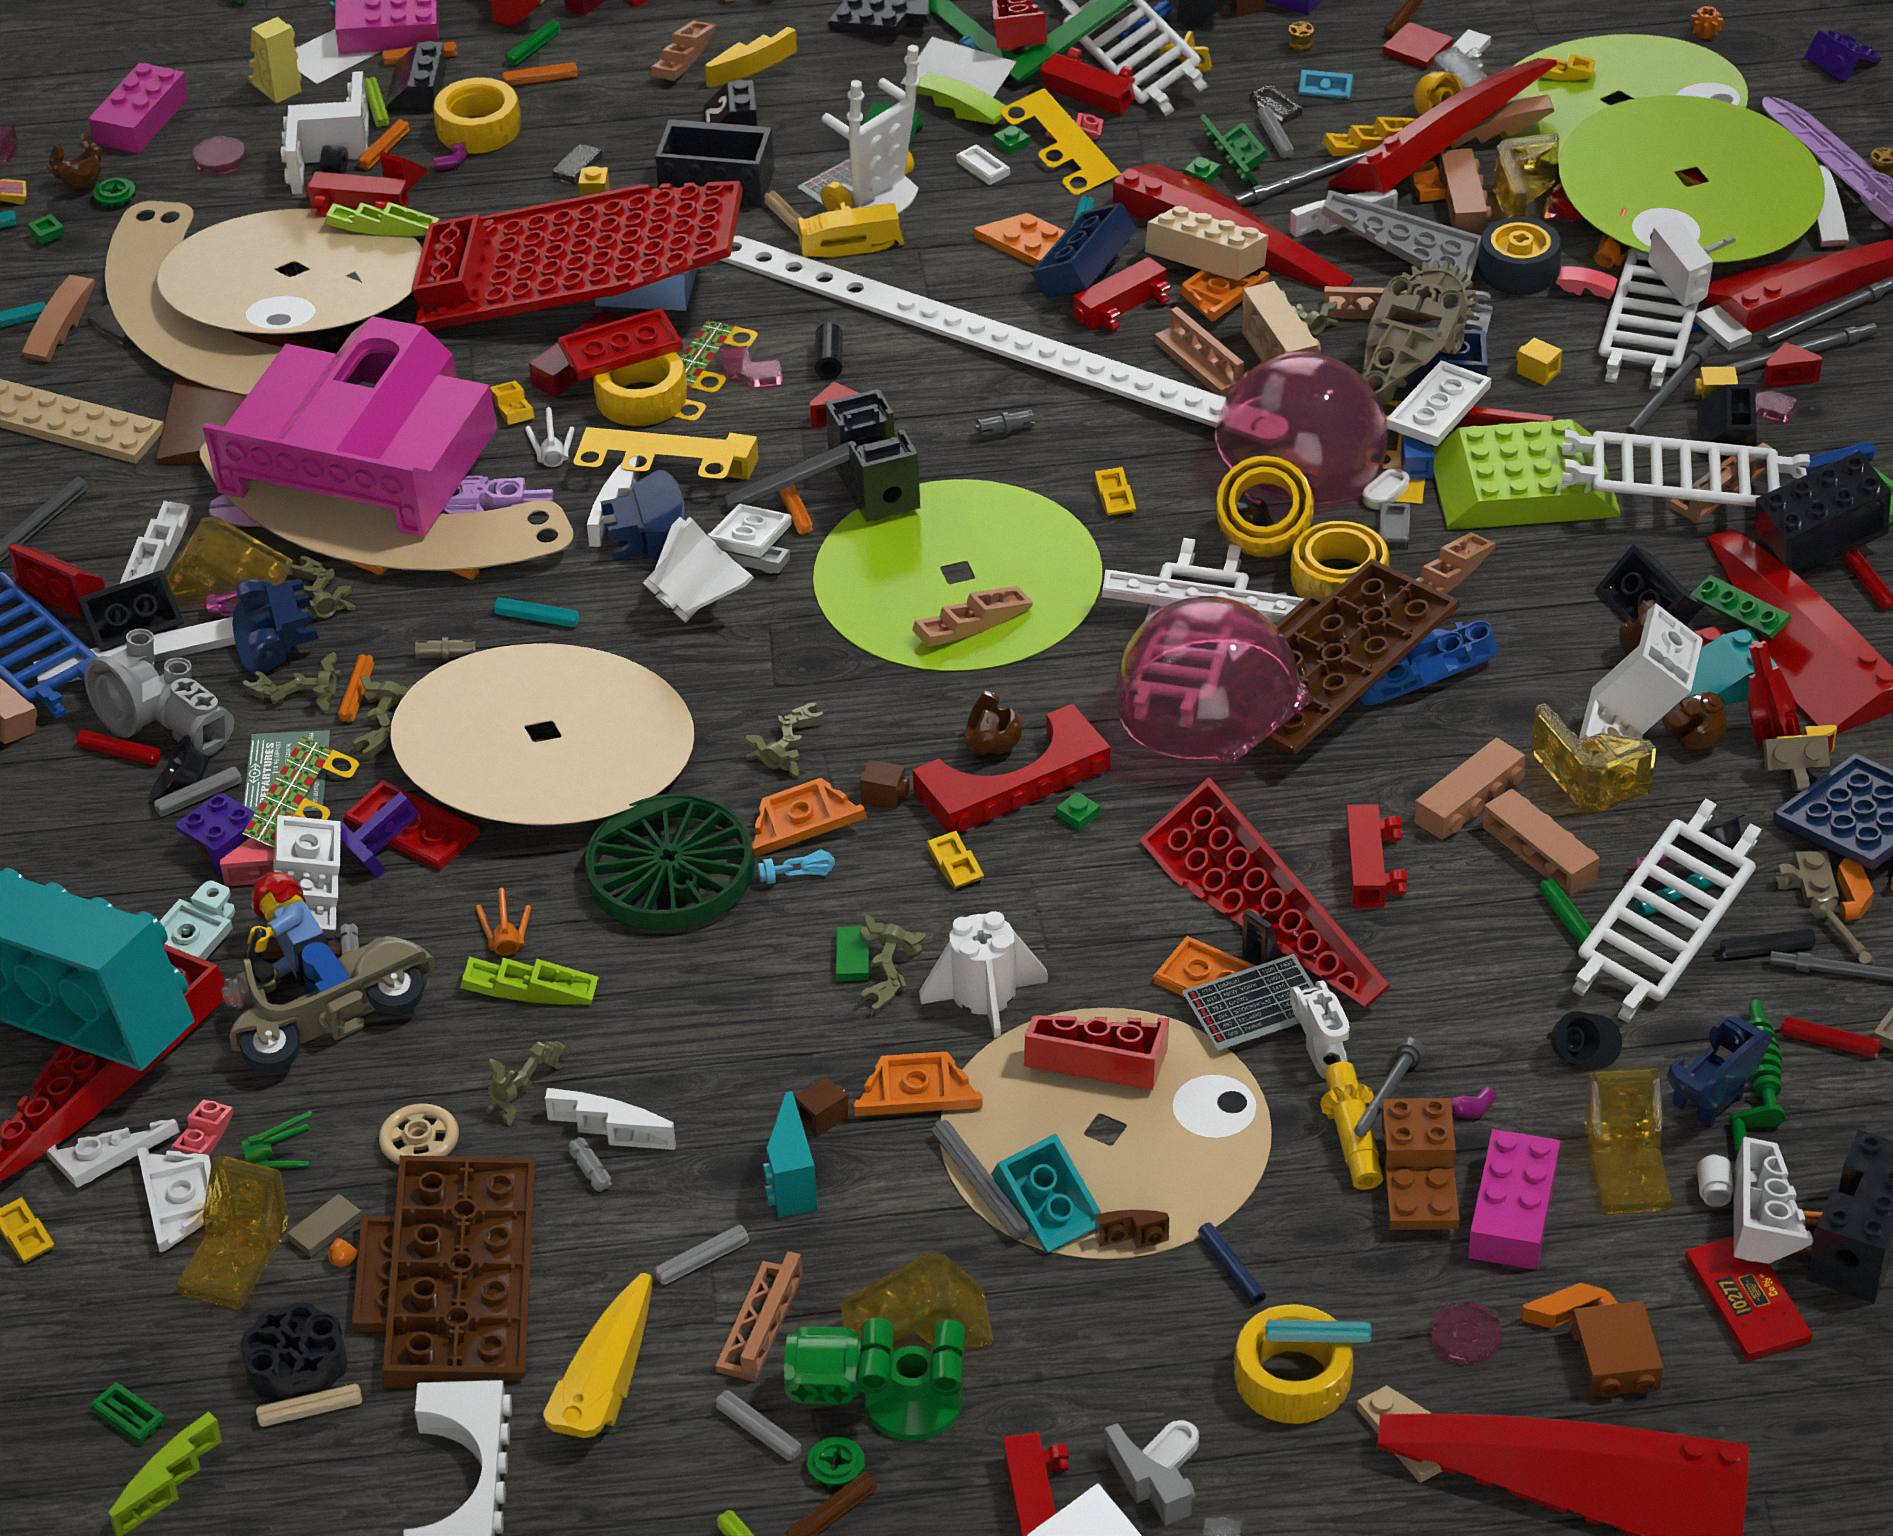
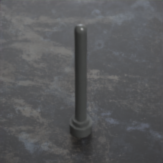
[1354,1037,1425,1137]

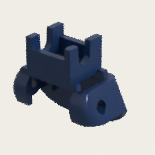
[600,470,686,561]
[232,578,319,678]
[1667,1016,1772,1128]

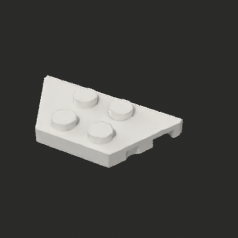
[137,1147,222,1252]

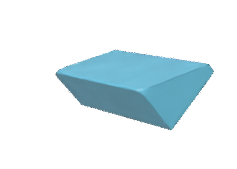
[1298,70,1353,99]

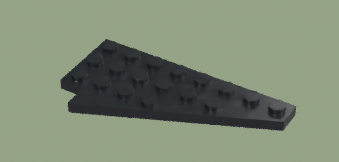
[828,0,931,35]

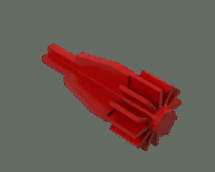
[1748,640,1802,746]

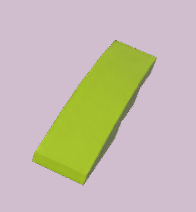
[916,72,1011,124]
[324,202,439,237]
[460,956,599,1005]
[108,1412,222,1536]

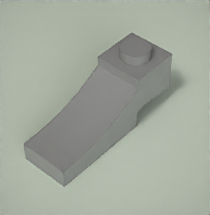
[1105,1423,1195,1525]

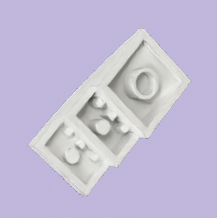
[273,815,340,938]

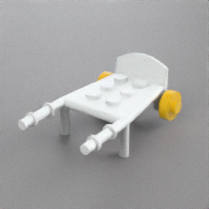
[821,45,921,214]

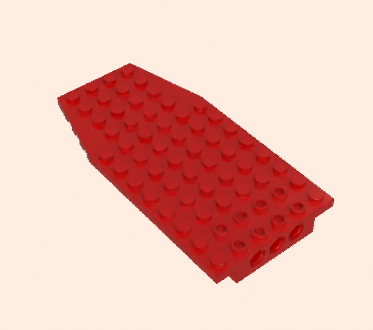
[411,181,743,331]

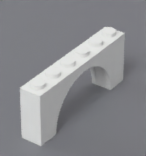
[403,1380,512,1536]

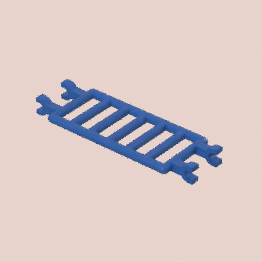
[0,572,98,719]

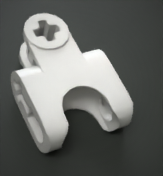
[1290,980,1349,1079]

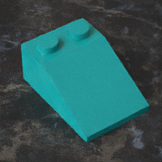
[1683,628,1777,706]
[763,1091,818,1218]
[991,1133,1101,1254]

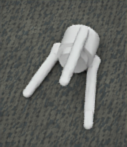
[525,407,575,467]

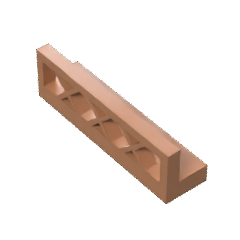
[1323,286,1433,320]
[1155,307,1244,397]
[1669,443,1772,523]
[715,1251,803,1382]

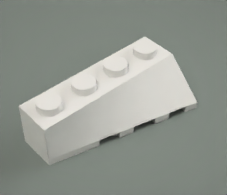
[1734,1137,1813,1264]

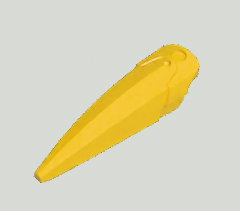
[543,1273,653,1438]

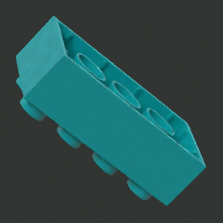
[0,868,195,1071]

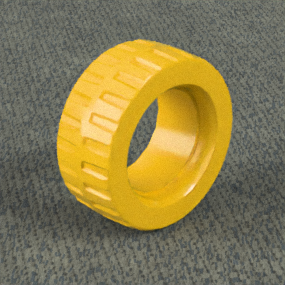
[433,78,521,154]
[593,352,687,426]
[1216,456,1314,557]
[1290,521,1389,599]
[1234,1305,1353,1424]

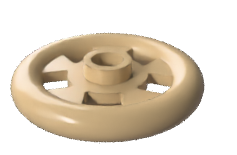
[379,1104,459,1164]

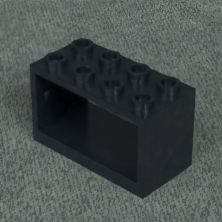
[655,119,775,208]
[1755,450,1891,576]

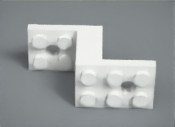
[281,71,369,194]
[1578,604,1703,777]

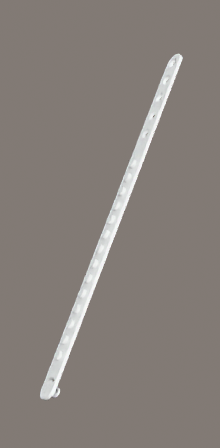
[721,236,1288,447]

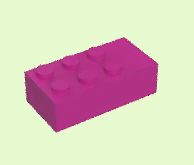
[335,0,439,54]
[88,63,189,154]
[1468,1129,1560,1270]

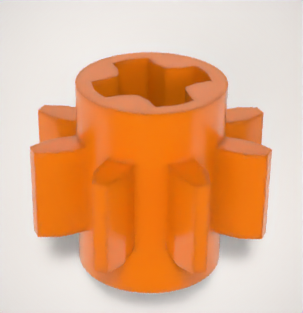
[1690,7,1723,39]

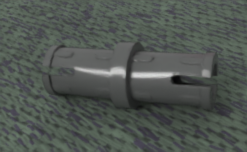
[976,409,1035,437]

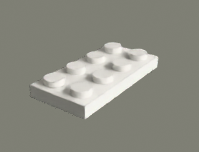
[1386,361,1491,446]

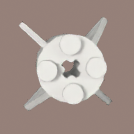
[643,517,754,623]
[919,911,1048,1038]

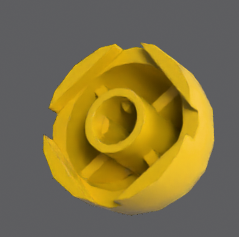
[1413,72,1463,116]

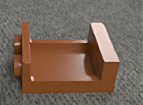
[1571,1301,1663,1397]

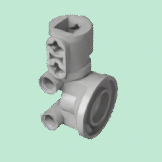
[84,629,235,757]

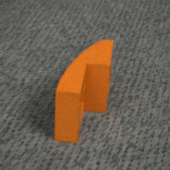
[1410,161,1446,202]

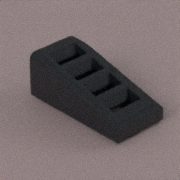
[1242,909,1281,966]

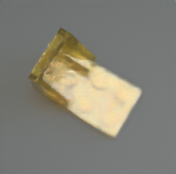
[1494,133,1559,218]
[166,517,293,594]
[1531,703,1656,813]
[1585,1068,1672,1214]
[176,1154,289,1310]
[840,1254,993,1348]

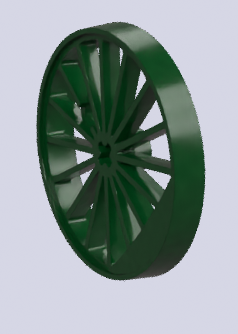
[585,794,755,930]

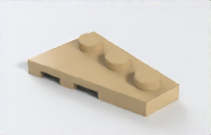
[1357,1385,1443,1483]

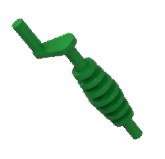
[1729,1000,1786,1156]

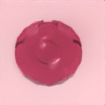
[193,136,246,174]
[1432,1301,1502,1364]

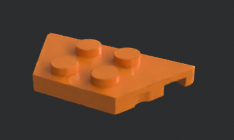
[974,213,1065,266]
[1180,270,1269,322]
[752,778,867,857]
[854,1051,983,1116]

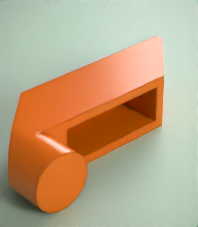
[1837,857,1874,921]
[1521,1283,1619,1329]

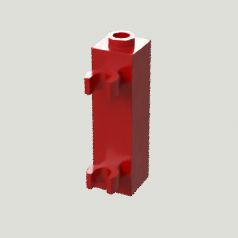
[1040,47,1135,116]
[306,172,409,217]
[1073,257,1171,331]
[1346,804,1407,908]
[1003,1432,1069,1536]

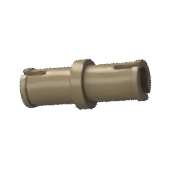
[415,637,476,661]

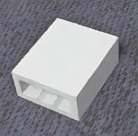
[1648,217,1713,307]

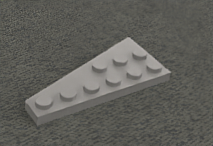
[1321,190,1481,282]

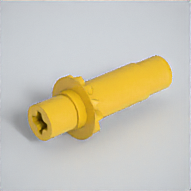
[1320,1061,1383,1190]

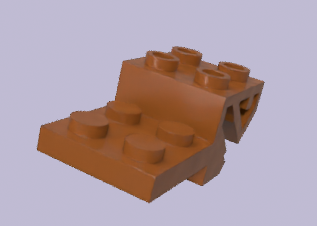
[1382,1098,1460,1230]

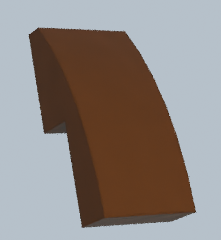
[1095,1209,1169,1248]

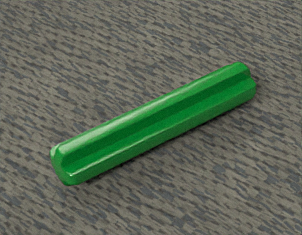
[505,20,561,66]
[1540,878,1592,947]

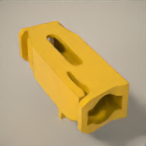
[797,202,904,258]

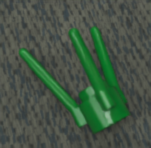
[241,1111,313,1171]

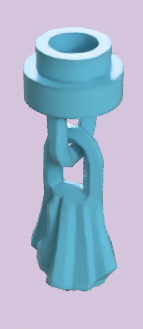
[757,849,835,884]

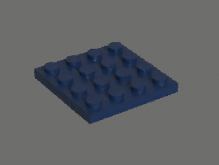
[1773,753,1893,870]

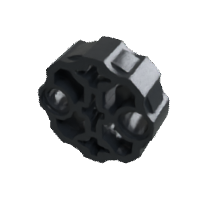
[240,1302,348,1402]

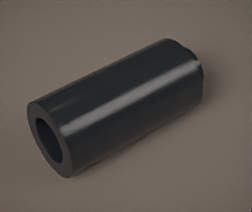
[815,323,843,379]

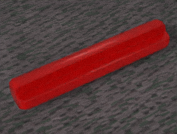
[1843,549,1893,611]
[76,730,161,766]
[1781,1016,1880,1058]

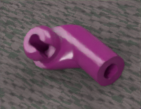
[433,143,467,171]
[1451,1087,1497,1119]

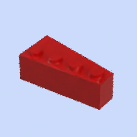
[992,0,1048,50]
[1024,1015,1169,1090]

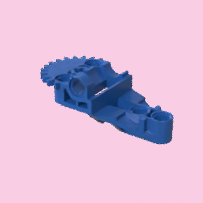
[1359,620,1499,705]

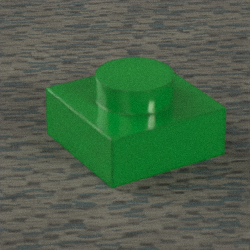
[994,125,1030,155]
[1184,156,1220,185]
[28,214,65,245]
[1056,791,1100,831]

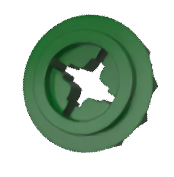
[93,178,136,208]
[807,1437,865,1488]

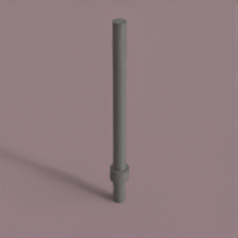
[1233,150,1369,206]
[1762,278,1893,346]
[1724,323,1878,374]
[1626,335,1716,435]
[1769,951,1893,982]

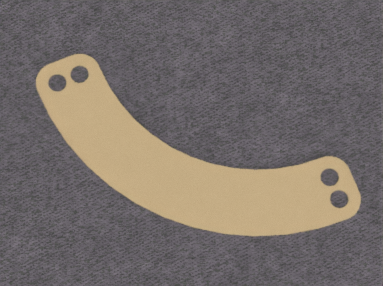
[105,201,283,395]
[200,442,574,571]

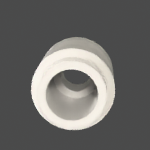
[1697,1155,1734,1207]

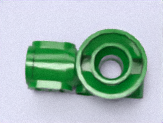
[784,1317,966,1441]

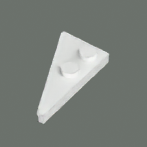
[46,1119,180,1188]

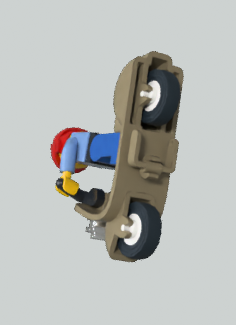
[221,871,435,1073]

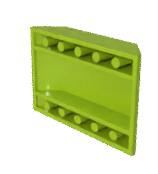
[1433,419,1620,530]

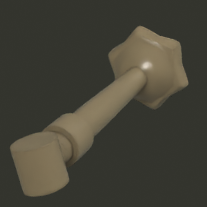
[1808,893,1875,966]

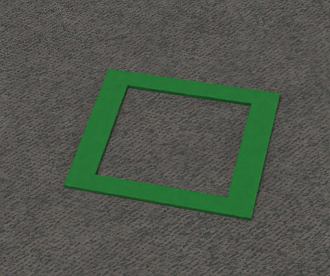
[930,0,1134,83]

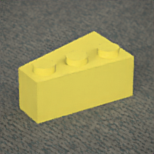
[249,17,302,103]

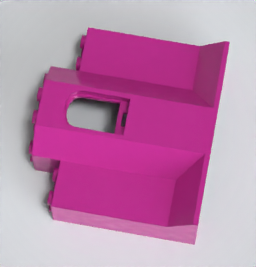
[203,316,497,537]

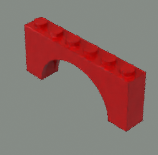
[912,703,1111,833]

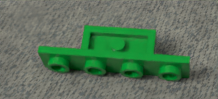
[1200,114,1269,187]
[1691,575,1792,639]

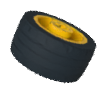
[1478,217,1561,295]

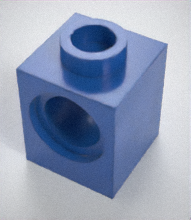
[1400,435,1435,479]

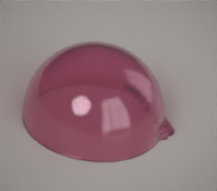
[1215,352,1388,503]
[1116,596,1313,762]

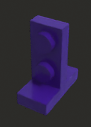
[339,792,420,878]

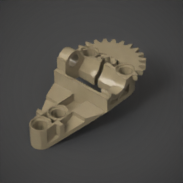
[1362,260,1477,405]

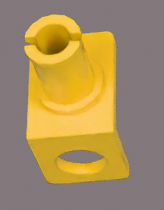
[1159,31,1212,71]

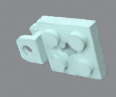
[160,881,235,960]

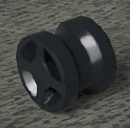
[320,145,348,173]

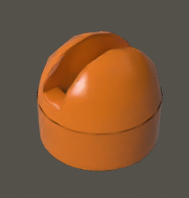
[328,1238,358,1268]

